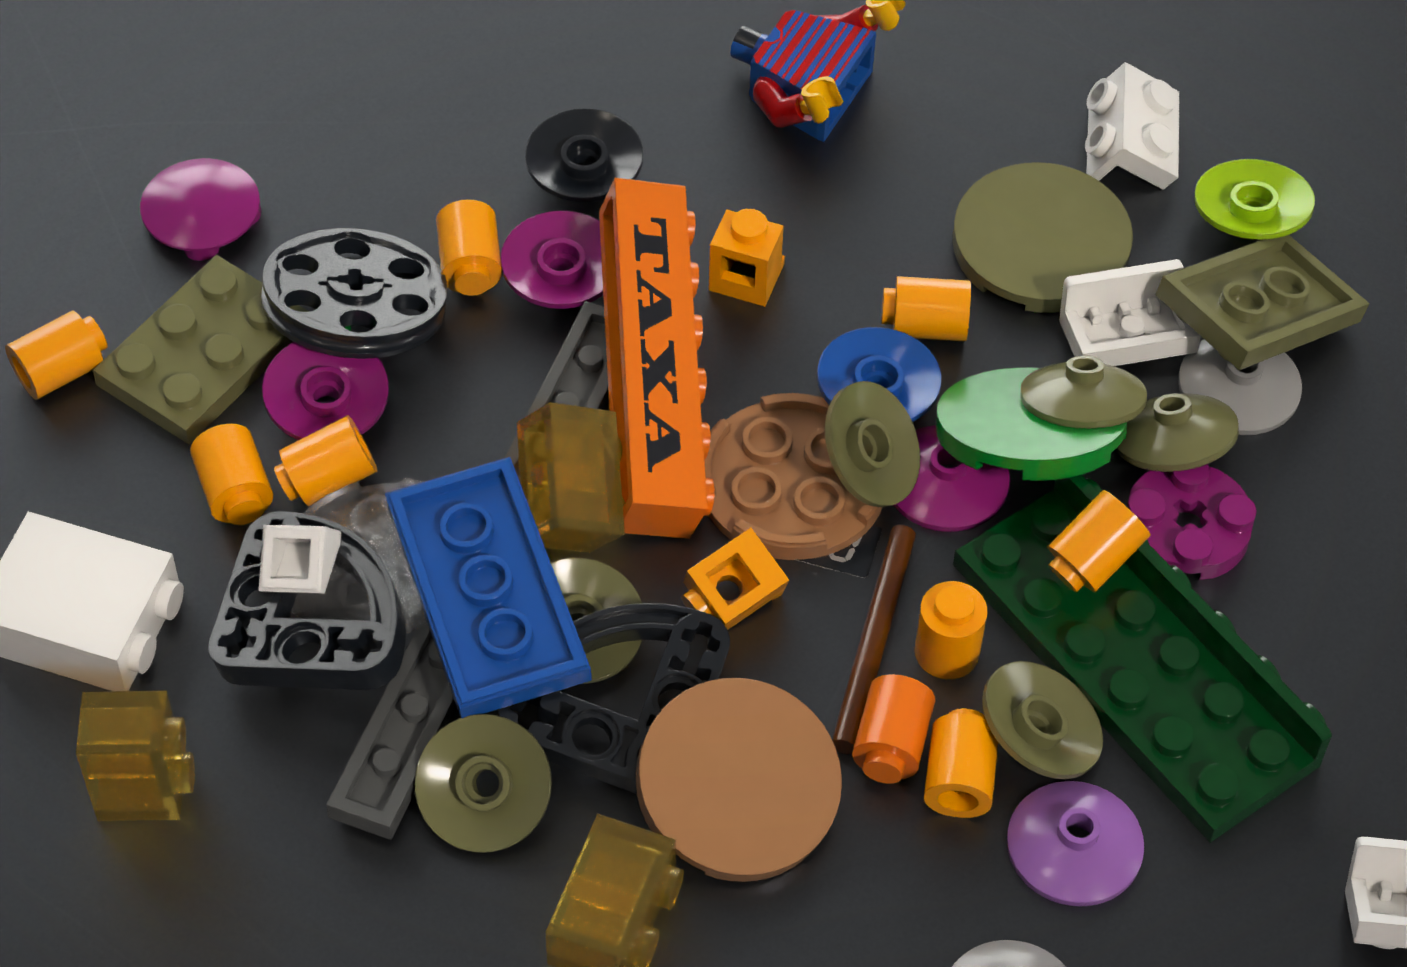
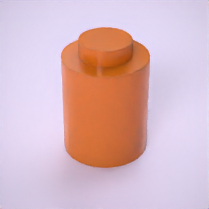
[852,674,936,784]

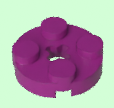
[1127,464,1257,580]

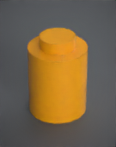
[436,200,502,296]
[881,276,971,341]
[5,310,108,400]
[274,415,378,507]
[190,423,273,525]
[1048,490,1151,593]
[914,581,987,679]
[924,708,999,818]

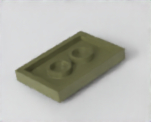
[1155,235,1370,370]
[92,255,309,445]

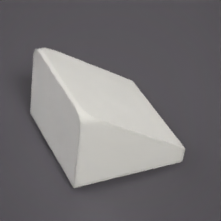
[259,525,341,594]

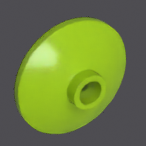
[1194,159,1315,240]

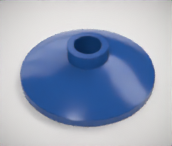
[817,327,941,422]

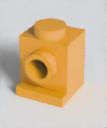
[709,209,785,307]
[681,527,789,630]

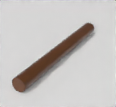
[832,525,916,754]

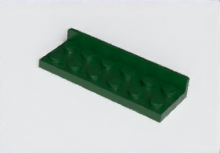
[953,475,1332,843]

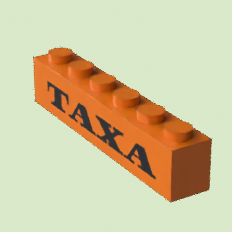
[599,178,715,539]

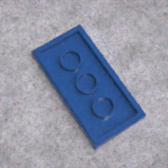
[385,457,592,719]

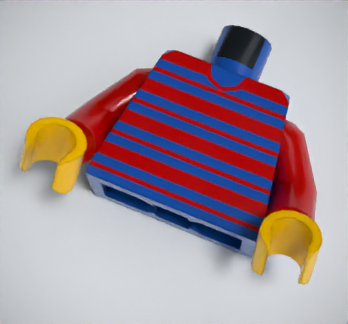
[730,0,906,142]

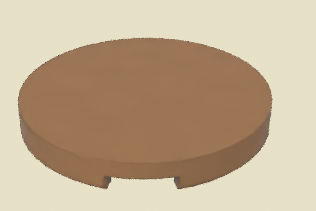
[704,393,883,560]
[636,678,842,882]

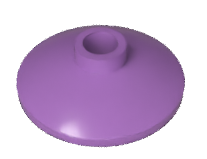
[1007,781,1144,907]

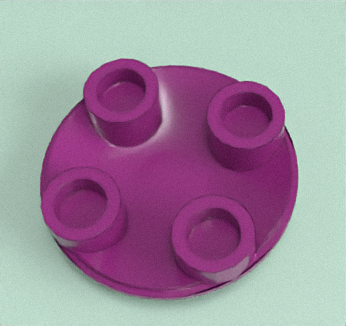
[140,158,262,261]

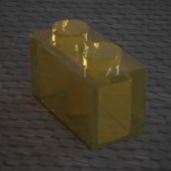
[517,402,625,553]
[76,691,195,821]
[545,813,684,967]

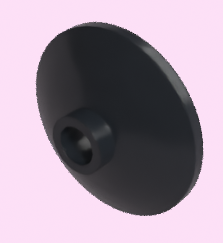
[525,109,643,202]

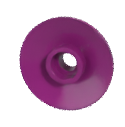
[501,211,603,309]
[262,342,389,440]
[893,425,1010,532]

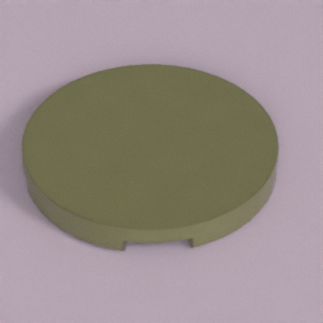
[952,162,1133,313]

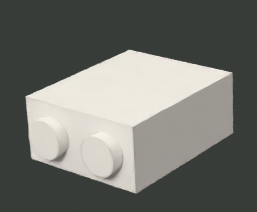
[0,511,184,695]

